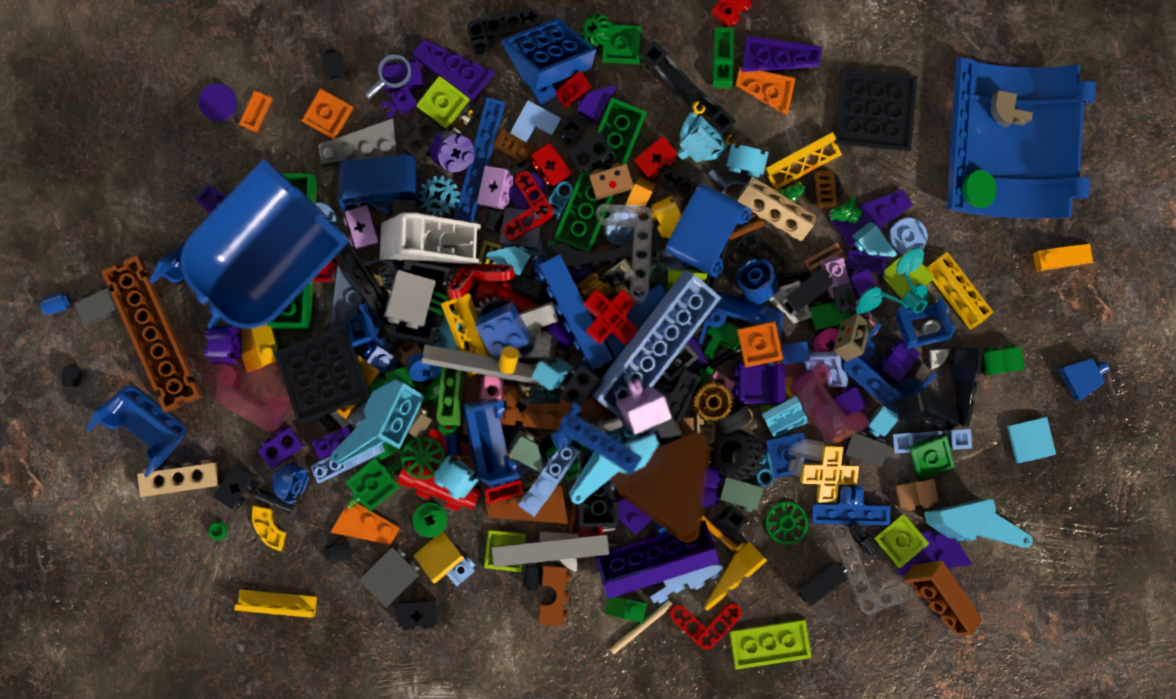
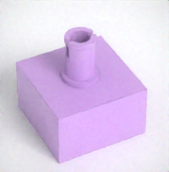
[616,379,671,434]

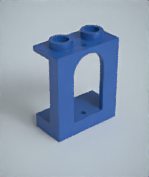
[894,297,955,349]

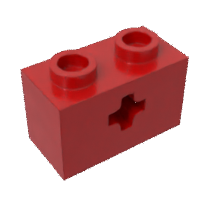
[633,136,677,180]
[531,142,572,189]

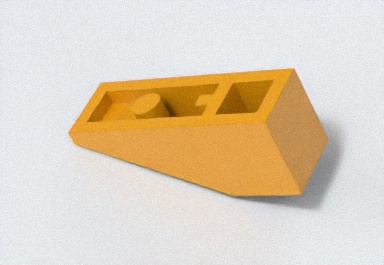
[1033,244,1093,272]

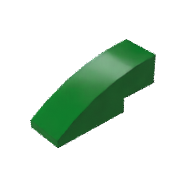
[712,27,734,89]

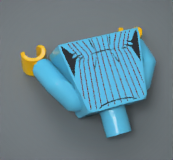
[677,101,736,162]

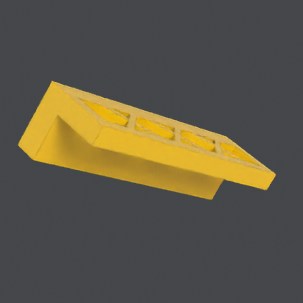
[764,132,842,191]
[926,252,993,330]
[441,293,493,377]
[235,589,317,618]

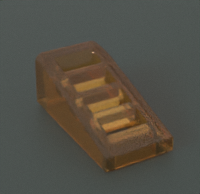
[494,129,537,162]
[814,170,837,209]

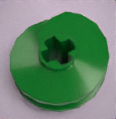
[415,375,441,404]
[413,503,448,538]

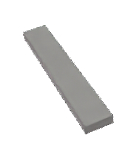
[422,345,538,384]
[492,535,609,567]

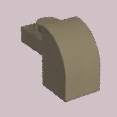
[991,90,1033,127]

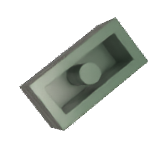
[719,477,763,513]

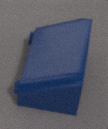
[338,153,419,212]
[666,184,752,278]

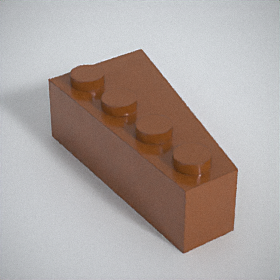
[485,485,568,524]
[903,561,982,636]

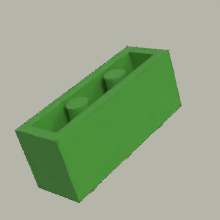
[437,367,466,426]

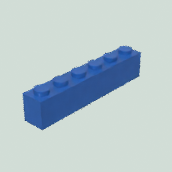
[537,255,613,369]

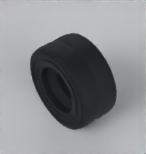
[716,403,752,433]

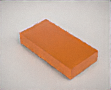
[239,90,273,133]

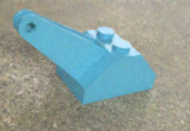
[331,380,425,465]
[569,423,658,504]
[924,499,1033,548]

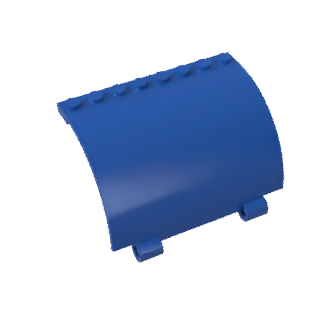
[946,57,1096,219]

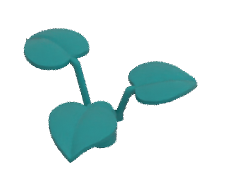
[856,247,928,314]

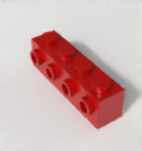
[710,0,753,27]

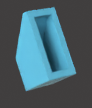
[852,222,897,257]
[486,246,531,277]
[865,406,898,438]

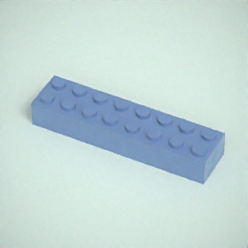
[590,270,721,417]

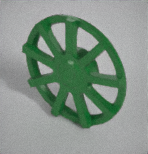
[401,437,445,479]
[765,501,809,545]

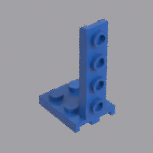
[552,403,643,475]

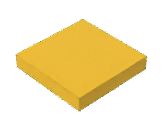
[413,532,464,584]

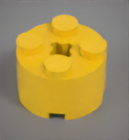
[649,195,682,240]

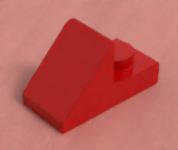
[556,71,591,108]

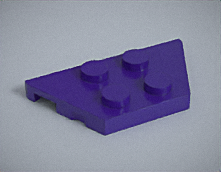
[897,530,972,575]

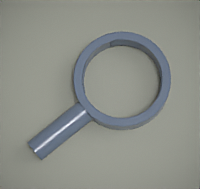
[364,54,411,99]
[708,169,746,194]

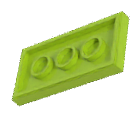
[729,619,812,670]

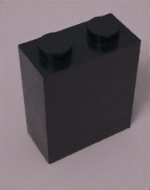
[781,268,833,316]
[795,561,849,606]

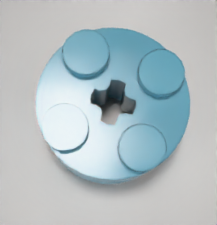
[726,144,769,178]
[433,455,479,500]

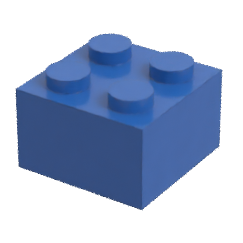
[475,302,530,359]

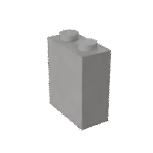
[384,270,436,329]

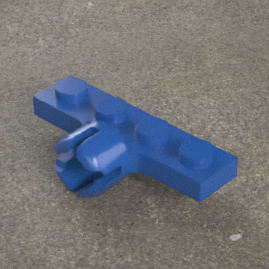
[812,485,890,525]

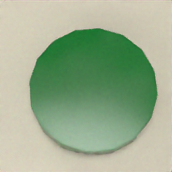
[962,170,997,208]

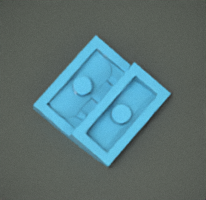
[762,396,808,439]
[1007,417,1056,464]

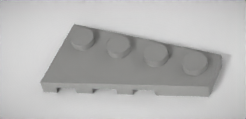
[319,118,397,165]

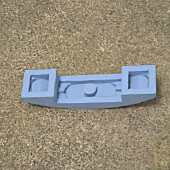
[893,429,972,454]

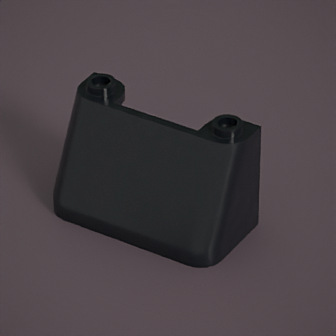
[387,260,455,345]

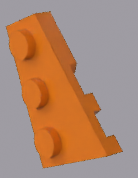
[735,67,795,116]
[331,501,400,545]

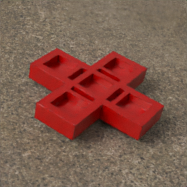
[582,289,639,345]

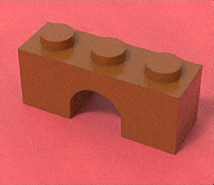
[539,565,570,626]

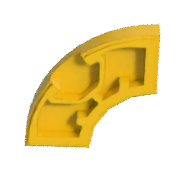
[252,505,287,551]

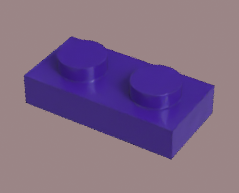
[846,250,887,276]

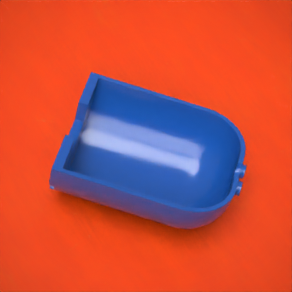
[181,159,350,328]

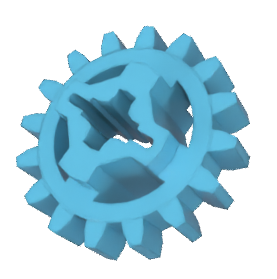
[418,176,460,218]

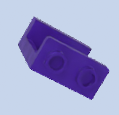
[732,362,785,406]

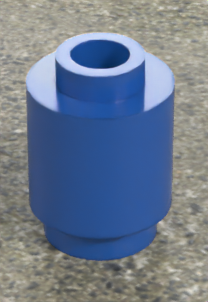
[40,291,71,315]

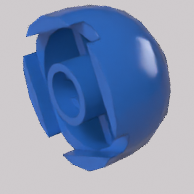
[272,464,309,504]

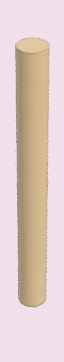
[609,600,673,654]

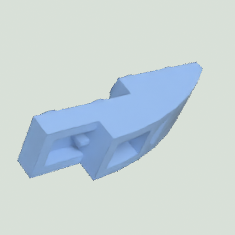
[310,444,385,484]
[518,444,579,517]
[649,564,724,604]

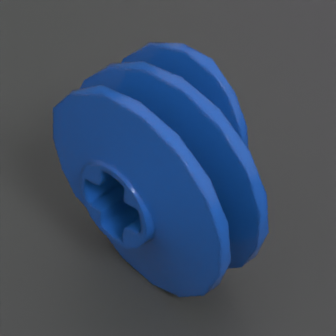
[408,353,442,381]

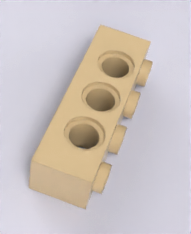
[737,176,817,241]
[137,459,221,497]

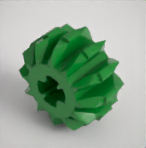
[580,13,613,46]

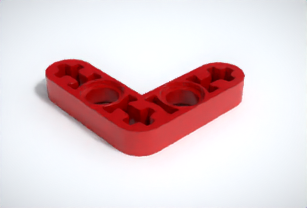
[503,171,553,241]
[447,264,515,299]
[669,603,742,650]

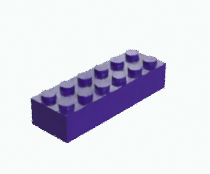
[595,520,719,599]

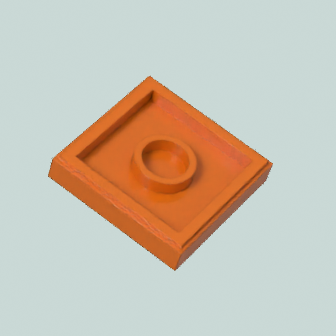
[301,88,354,139]
[737,321,783,368]

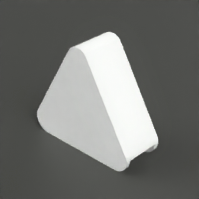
[379,213,481,264]

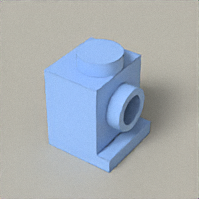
[447,556,475,586]

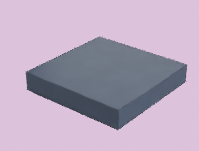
[499,207,543,250]

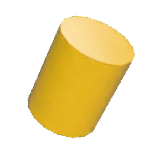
[498,346,519,374]

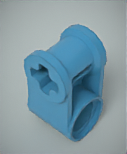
[542,182,573,220]
[754,449,774,487]

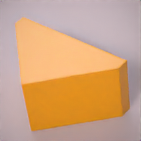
[624,176,656,216]

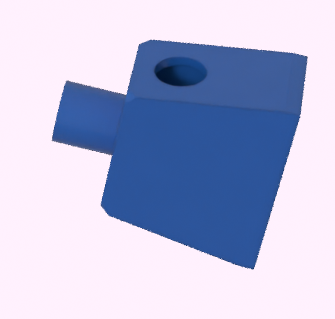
[1059,358,1110,401]

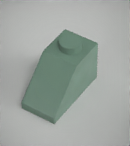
[507,430,543,473]

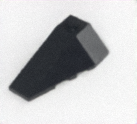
[948,347,983,427]
[577,450,618,527]

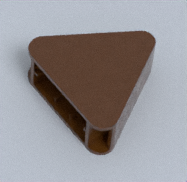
[610,433,710,543]

